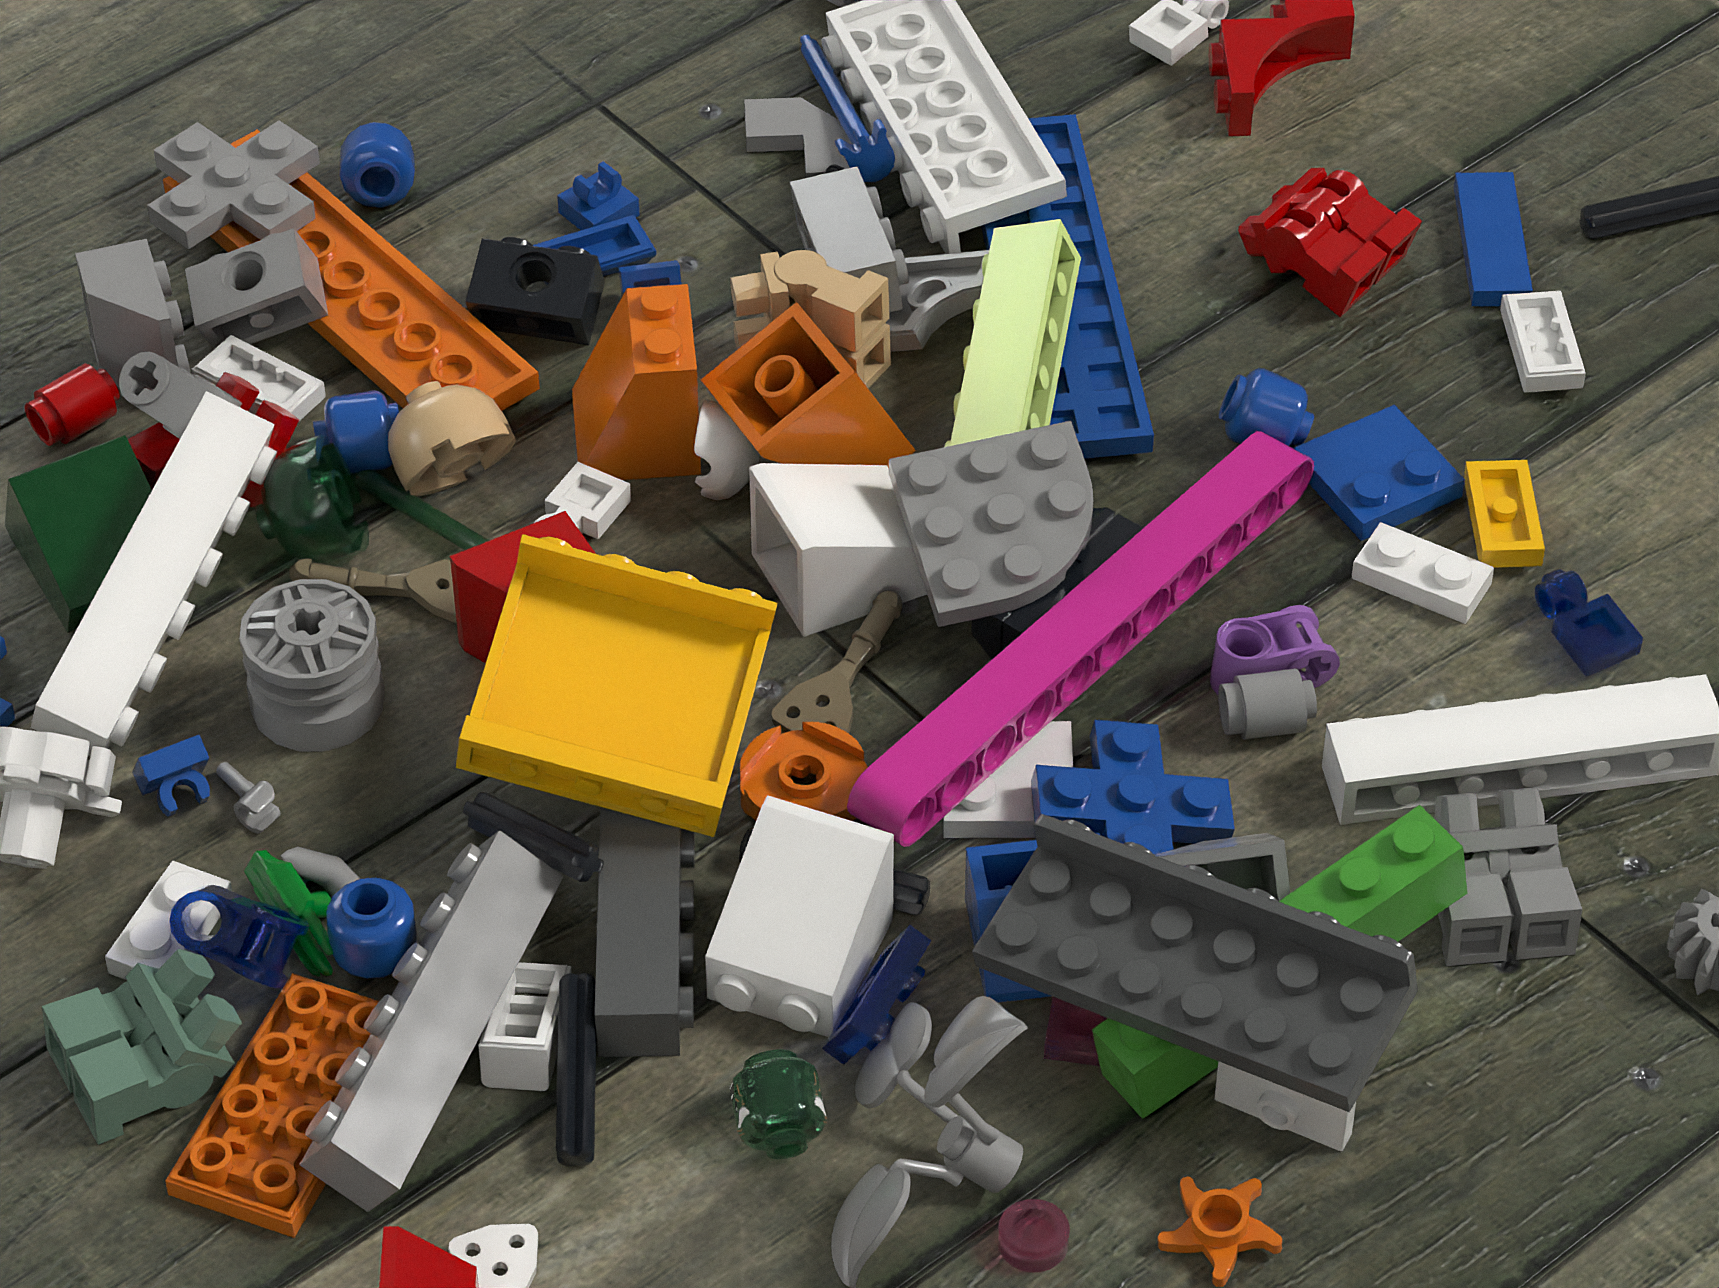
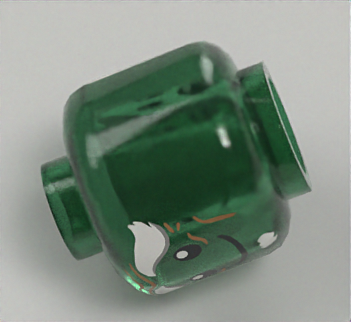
[730,1049,827,1159]

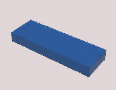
[1454,172,1533,306]

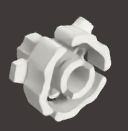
[0,727,122,869]

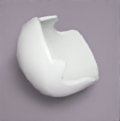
[694,399,759,500]

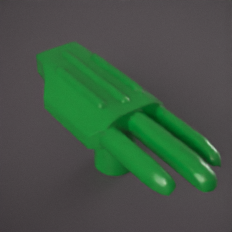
[244,850,334,977]

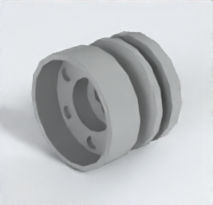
[239,579,384,752]

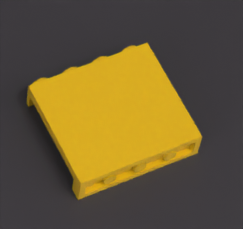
[456,534,778,837]

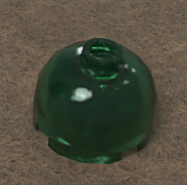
[255,434,369,564]

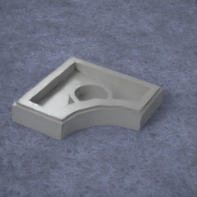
[886,250,989,352]

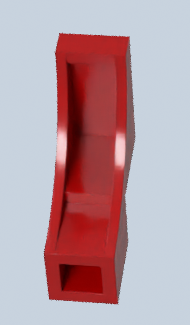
[1209,0,1355,136]

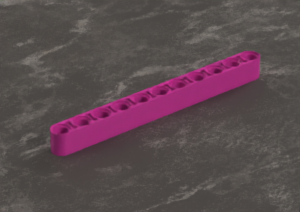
[847,431,1314,847]

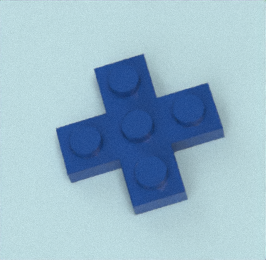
[1031,720,1235,855]

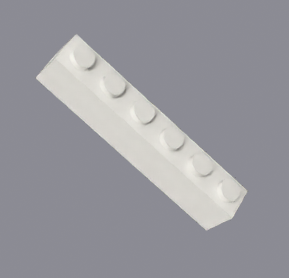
[30,391,277,756]
[1322,674,1719,825]

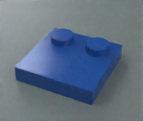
[1294,404,1465,541]

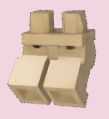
[730,250,891,388]

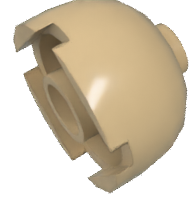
[388,381,516,496]

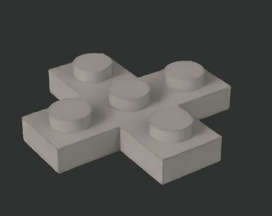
[147,120,320,249]

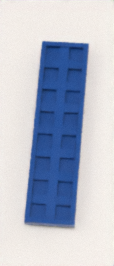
[981,114,1154,458]

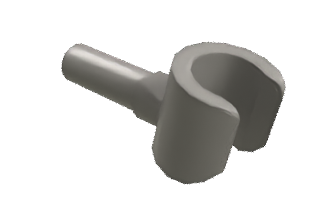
[216,762,281,834]

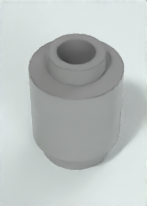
[1218,668,1317,740]

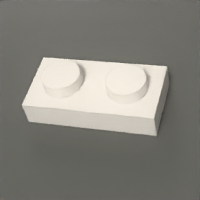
[1352,522,1494,624]
[105,861,233,980]

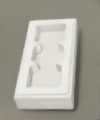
[1500,291,1586,393]
[192,335,326,421]
[1215,1061,1356,1152]

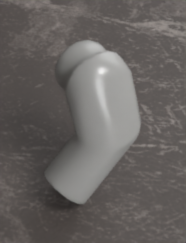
[281,846,360,897]

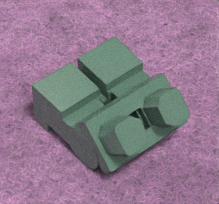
[42,949,242,1145]

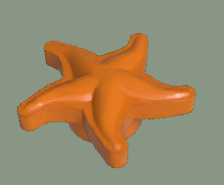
[1158,1177,1282,1287]

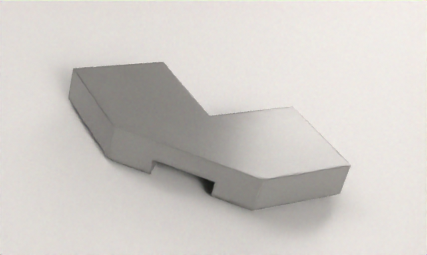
[744,97,851,178]

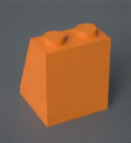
[572,284,701,480]
[701,302,916,468]

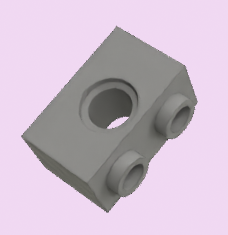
[185,228,328,349]

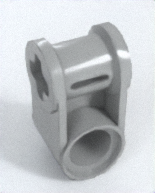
[119,351,242,439]

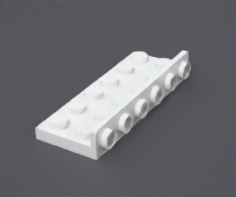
[822,0,1067,254]

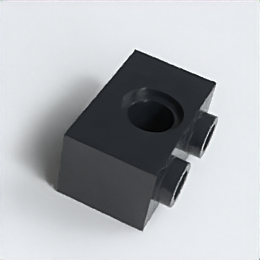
[465,237,605,345]

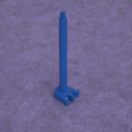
[800,35,895,182]

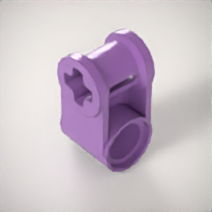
[1210,605,1340,695]

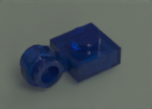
[1535,569,1643,677]

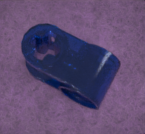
[169,884,310,989]

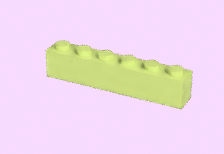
[944,219,1081,447]

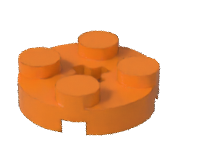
[740,722,868,821]

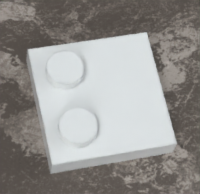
[943,721,1073,838]

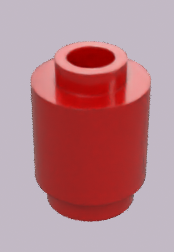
[24,363,120,446]

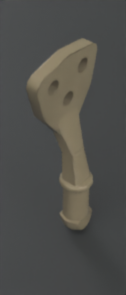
[289,559,457,623]
[771,590,902,733]

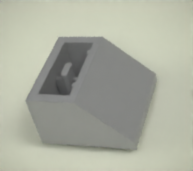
[75,239,190,387]

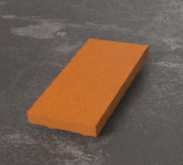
[165,973,379,1238]

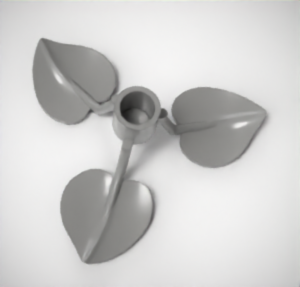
[831,996,1028,1288]

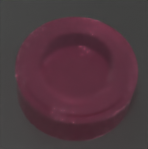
[998,1199,1070,1272]

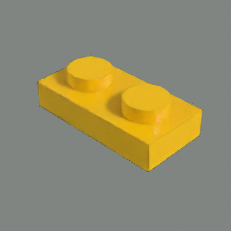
[1464,460,1545,568]

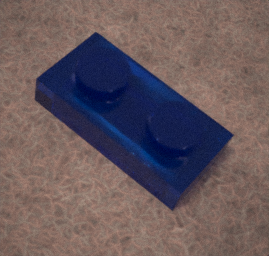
[822,925,932,1065]

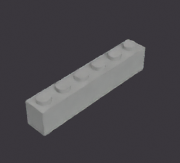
[300,830,564,1212]

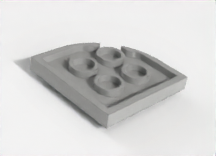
[889,421,1093,627]

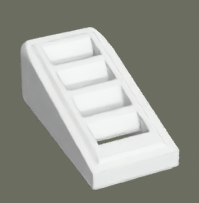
[479,962,572,1091]

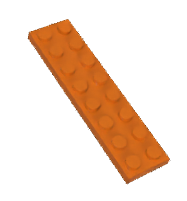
[163,129,540,411]

